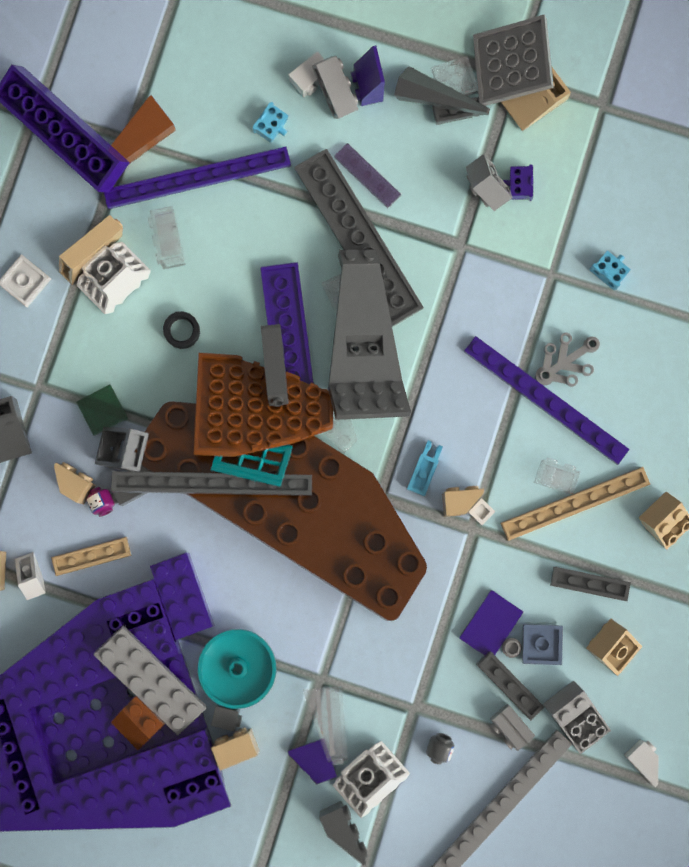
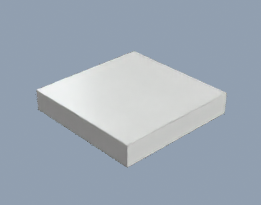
[0,254,51,307]

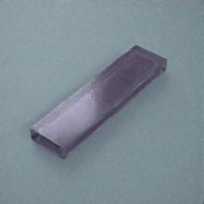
[334,143,401,208]

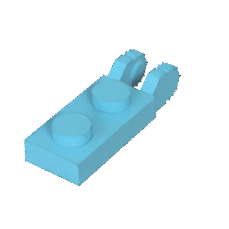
[407,441,443,497]

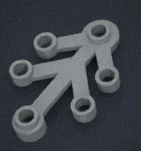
[535,333,600,387]

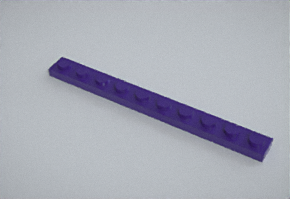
[104,146,291,209]
[464,336,630,465]

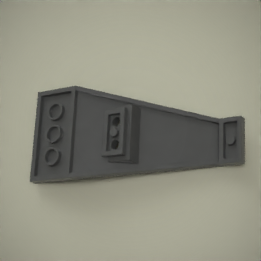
[328,250,411,420]

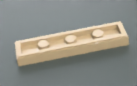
[51,537,132,576]

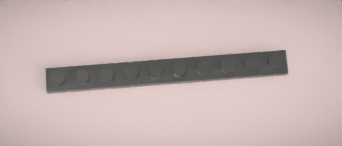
[111,471,312,496]

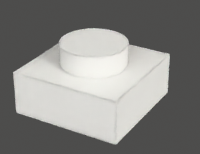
[468,498,496,526]

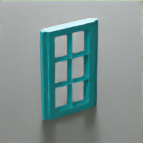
[211,445,293,487]

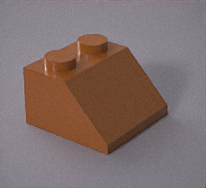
[111,696,165,750]

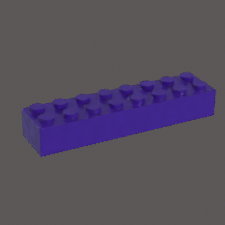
[0,64,130,193]

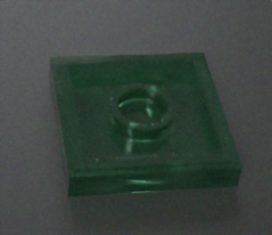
[76,384,128,436]

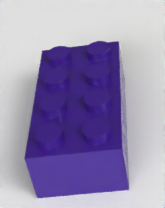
[150,553,215,640]

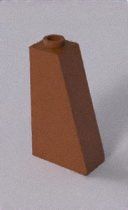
[111,95,176,164]

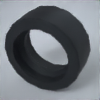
[163,311,200,349]

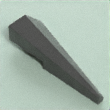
[394,66,490,115]

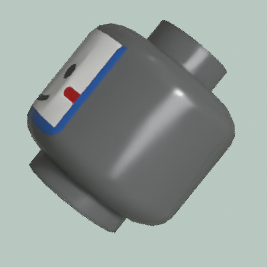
[426,733,455,765]

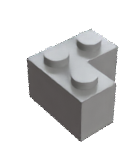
[466,154,512,211]

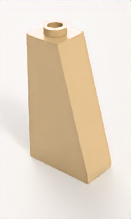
[59,215,123,285]

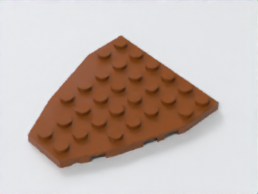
[194,353,333,457]

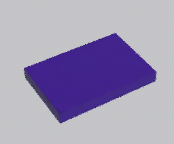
[459,590,523,656]

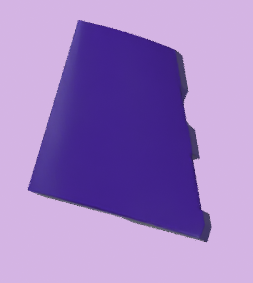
[287,739,337,785]

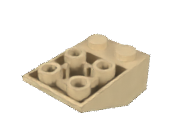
[501,67,571,131]

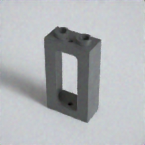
[95,427,149,472]

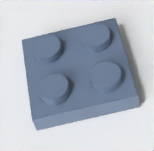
[522,624,563,665]

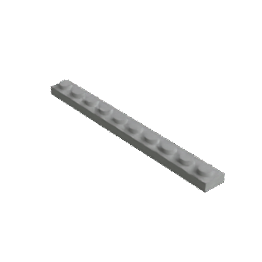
[432,730,572,867]

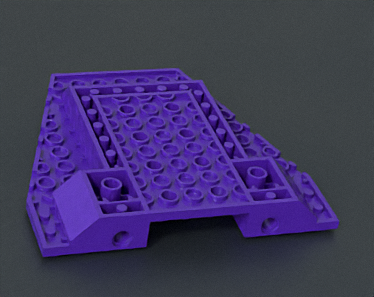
[0,579,231,832]

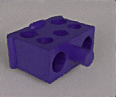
[503,164,533,201]

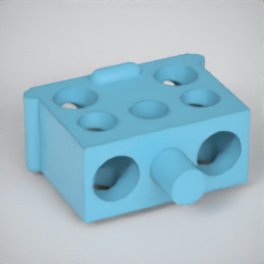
[253,102,288,143]
[590,250,631,290]

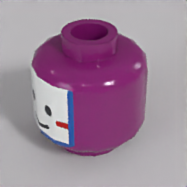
[86,487,115,517]

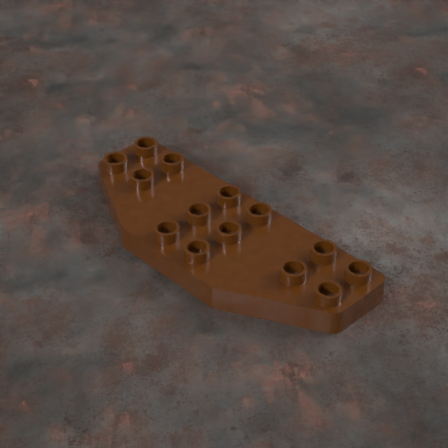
[134,401,427,621]

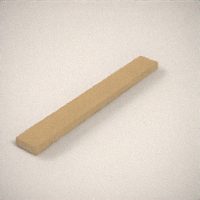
[500,467,650,541]

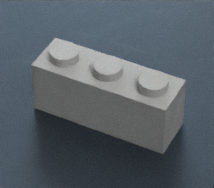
[312,56,358,119]

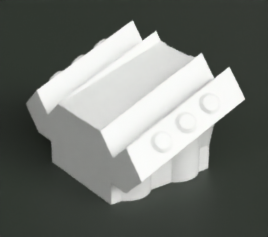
[77,242,151,314]
[333,741,410,818]

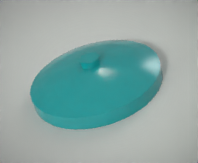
[198,629,277,709]

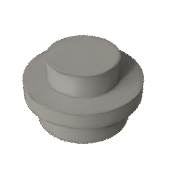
[502,638,522,658]

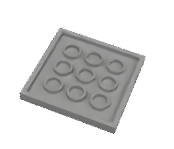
[473,15,554,106]

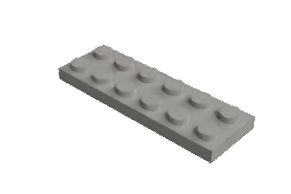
[94,626,207,735]

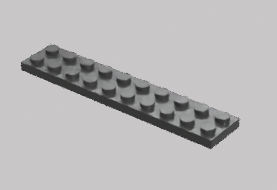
[294,148,424,327]

